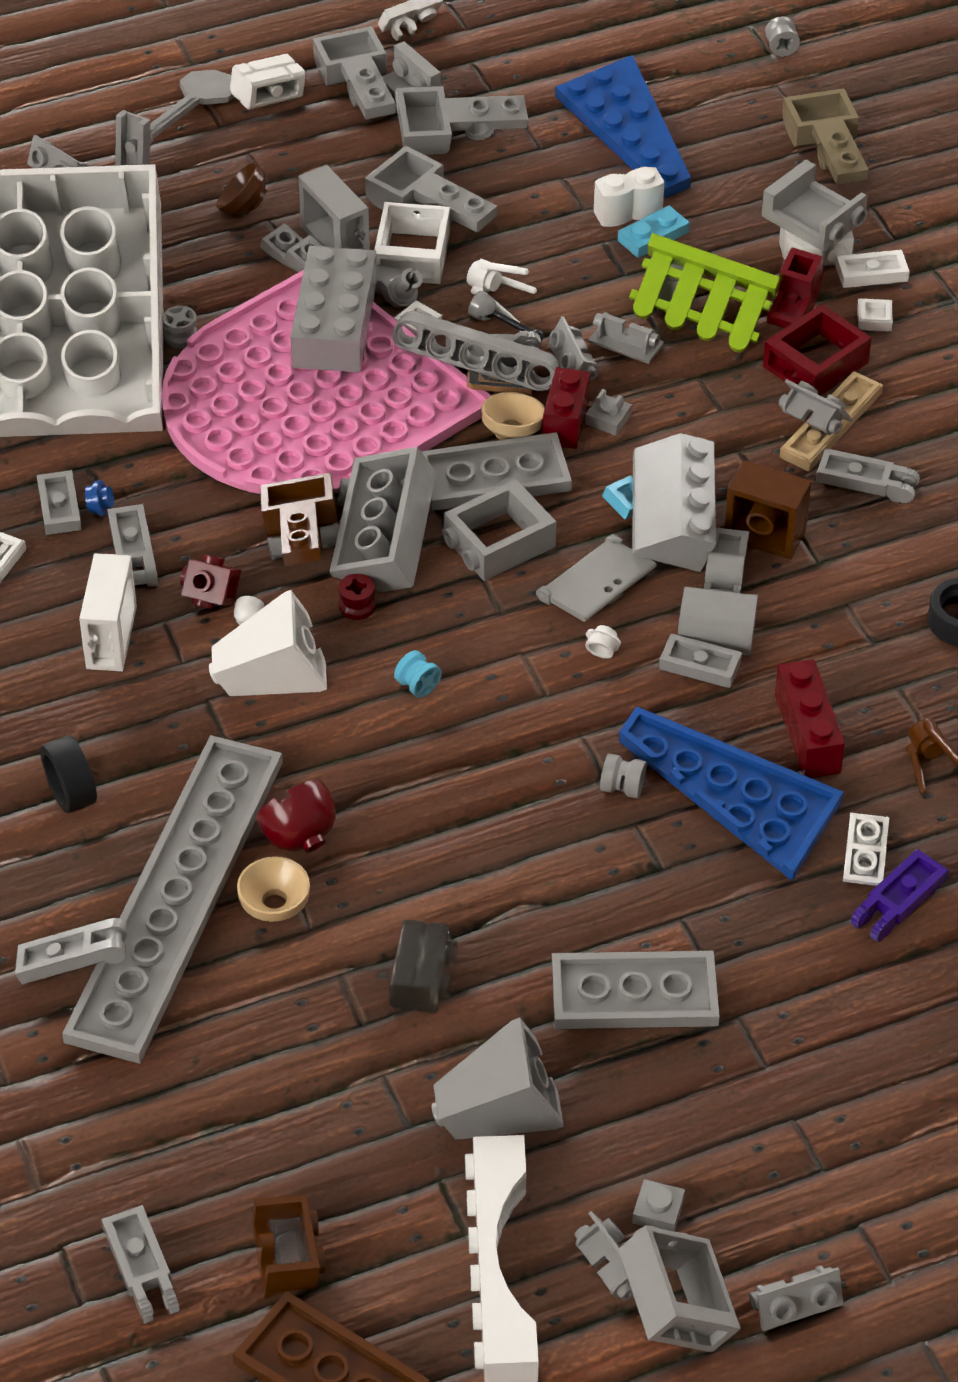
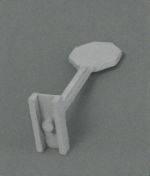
[115,70,235,166]

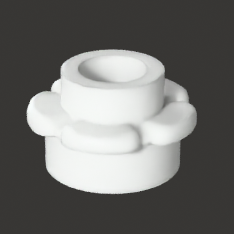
[585,625,621,658]

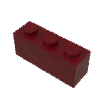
[775,659,845,778]

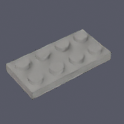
[421,432,572,511]
[552,951,719,1029]

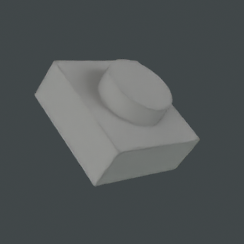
[632,1179,685,1231]

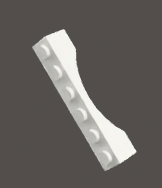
[465,1135,539,1382]

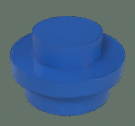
[85,480,114,516]

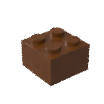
[724,460,811,560]

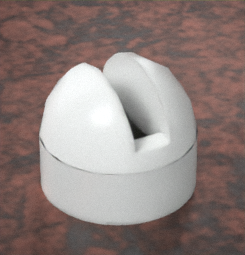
[234,596,265,625]

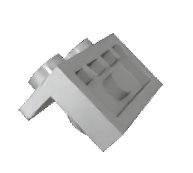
[382,41,441,96]

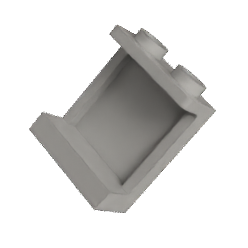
[761,160,868,252]

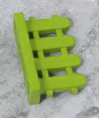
[629,233,780,352]

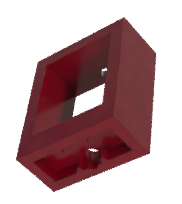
[763,304,872,396]

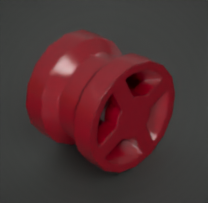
[338,574,375,620]

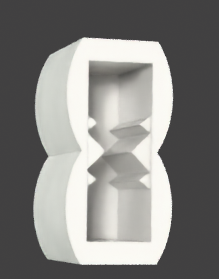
[594,167,664,227]

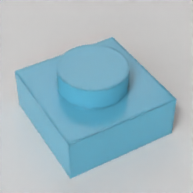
[602,475,633,520]

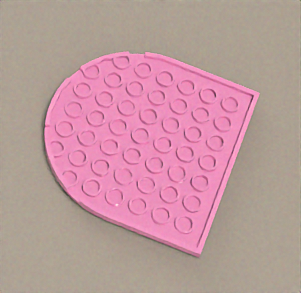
[162,270,491,494]

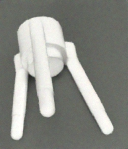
[467,259,537,323]

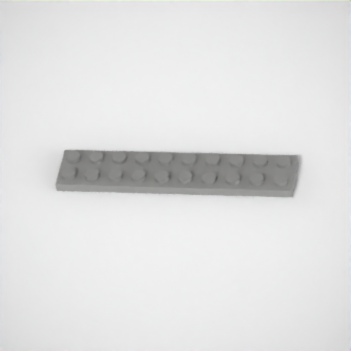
[62,735,283,1064]

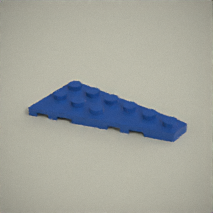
[619,706,844,882]

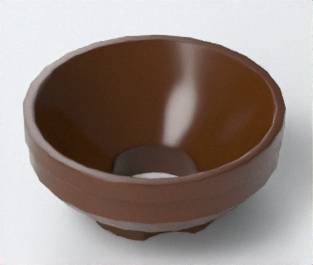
[216,162,267,215]

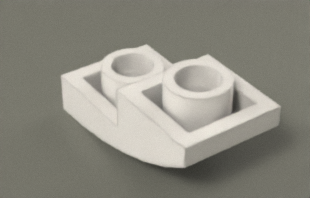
[843,813,889,886]

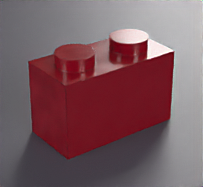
[543,367,590,449]

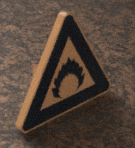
[467,370,533,396]

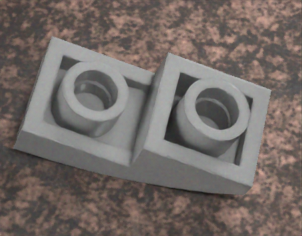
[260,223,322,272]

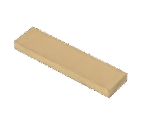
[779,371,883,472]

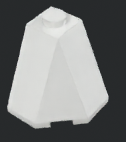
[209,590,327,696]

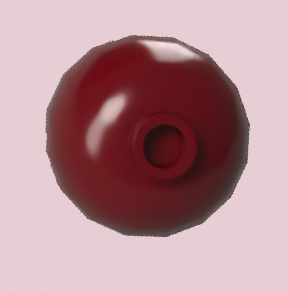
[255,779,336,853]

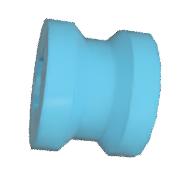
[394,650,442,698]

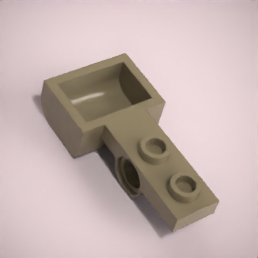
[782,88,869,185]

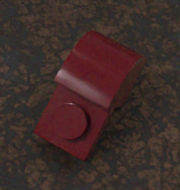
[767,247,823,328]

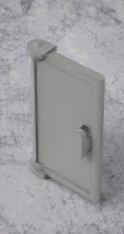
[536,534,657,622]

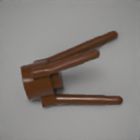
[906,719,958,795]

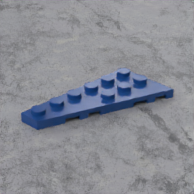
[555,55,691,199]

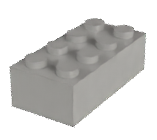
[290,246,377,372]

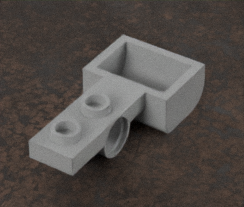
[312,26,396,120]
[395,86,528,155]
[365,146,497,232]
[678,528,758,656]

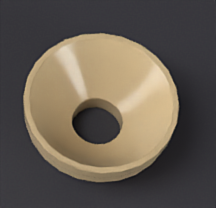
[482,392,545,440]
[237,857,310,922]

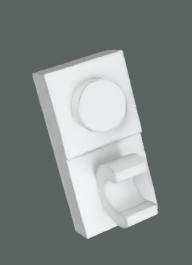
[378,0,443,41]

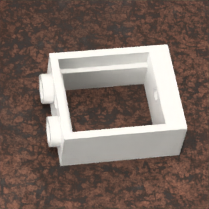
[374,202,450,284]
[79,553,137,672]

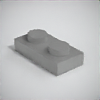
[37,470,82,535]
[659,633,742,688]

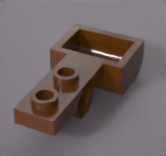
[260,473,339,566]

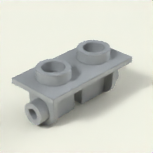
[27,135,88,168]
[588,312,664,364]
[548,316,599,381]
[779,379,853,435]
[575,1211,633,1301]
[749,1265,843,1331]

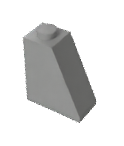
[431,1017,564,1139]

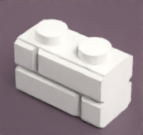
[230,54,306,110]

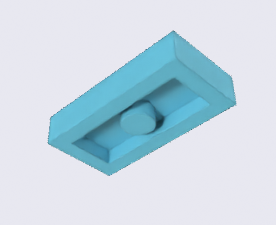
[618,205,690,258]

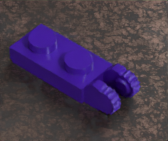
[850,849,949,942]

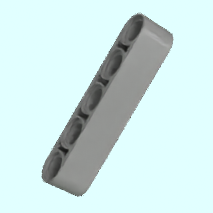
[392,311,559,391]

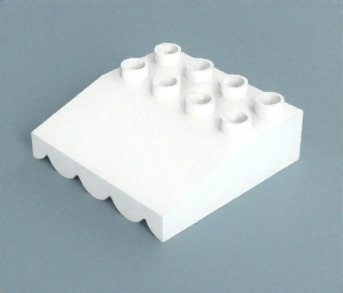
[0,164,163,437]

